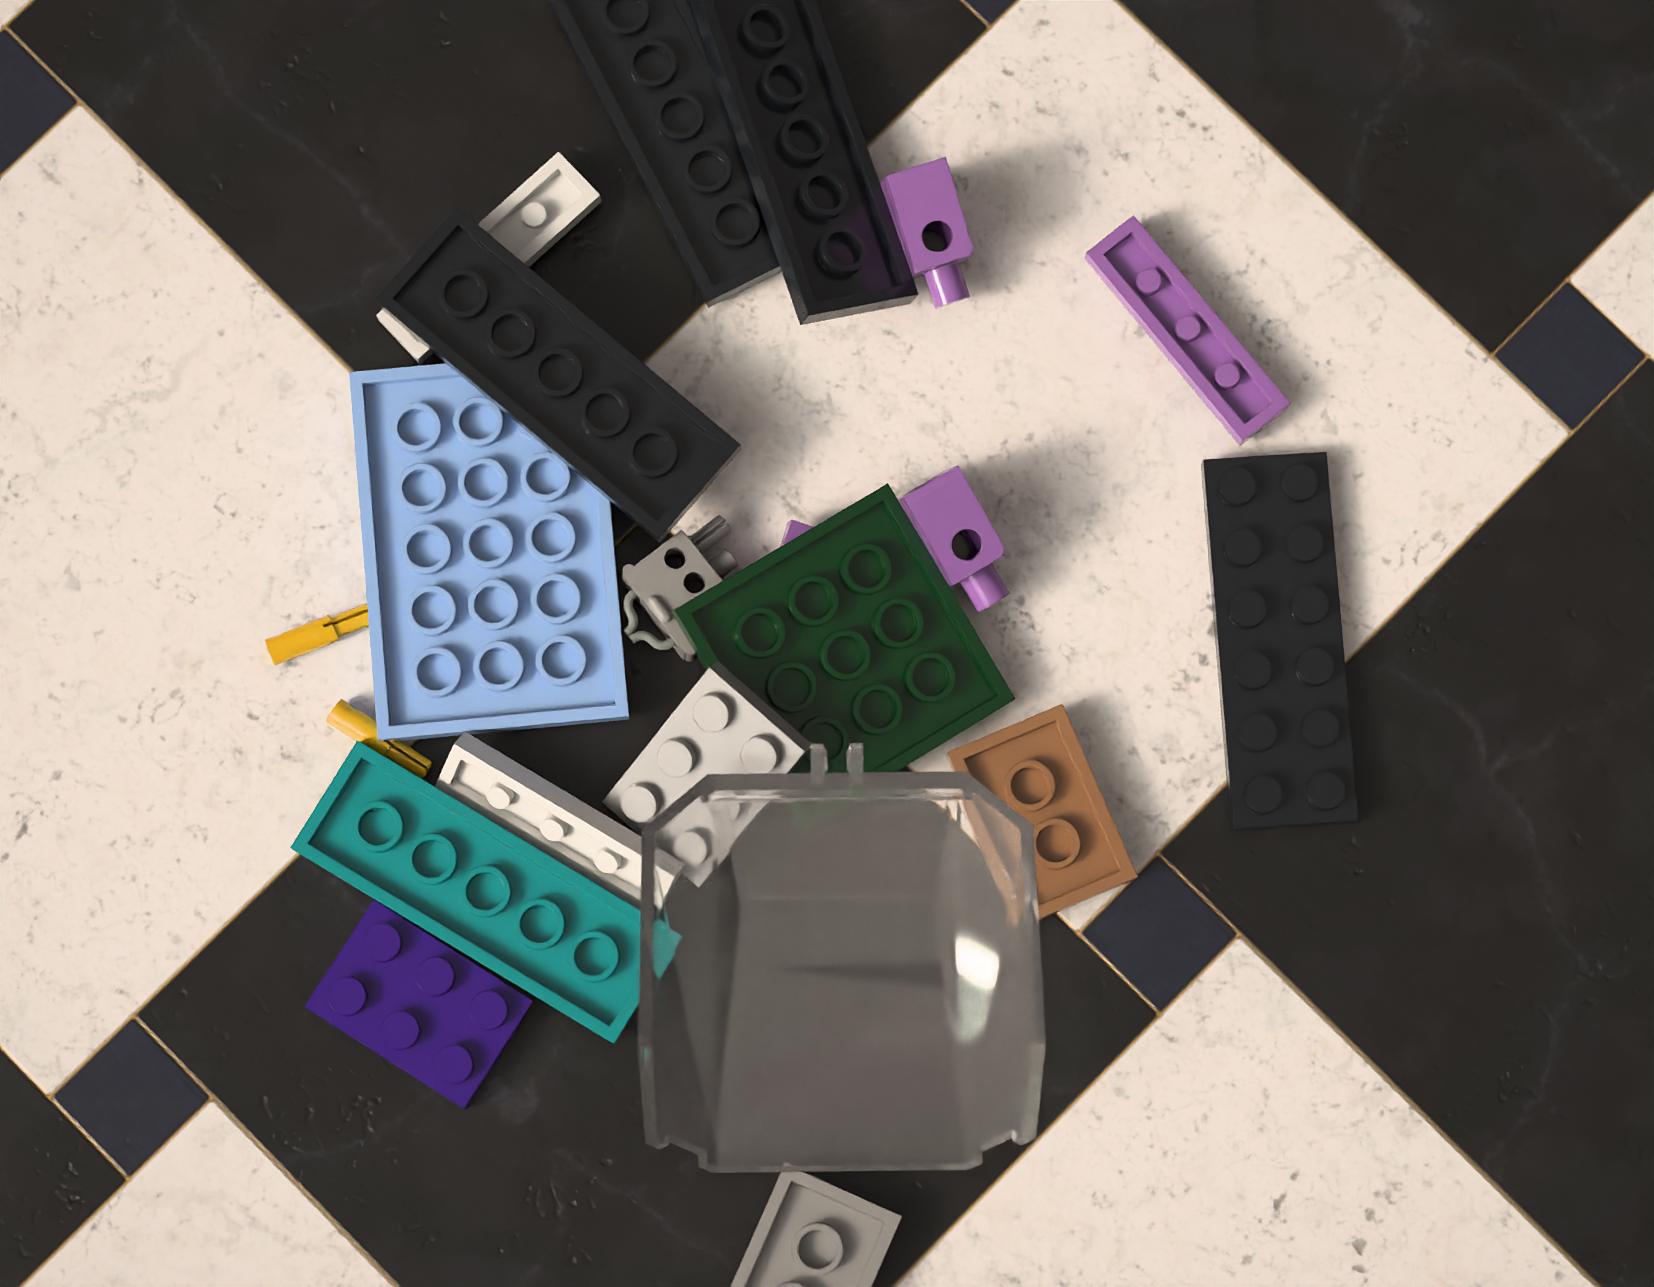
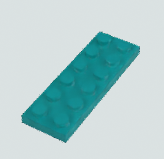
[290,740,681,1045]

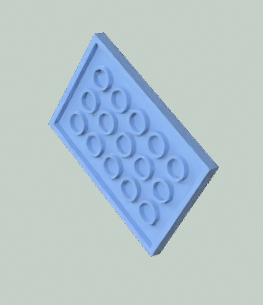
[349,363,630,742]

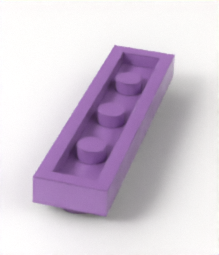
[1084,215,1291,446]

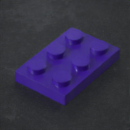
[304,900,535,1110]

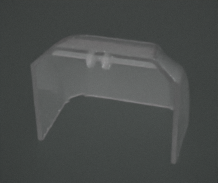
[638,743,1046,1173]

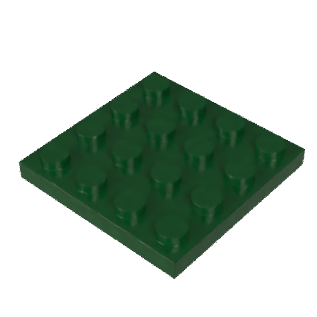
[671,483,1015,829]

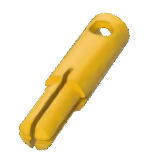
[265,603,369,666]
[326,699,432,779]

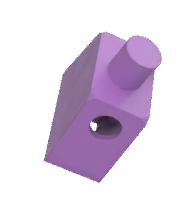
[881,157,974,309]
[898,465,1010,612]

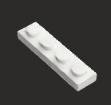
[376,152,602,365]
[435,732,680,916]

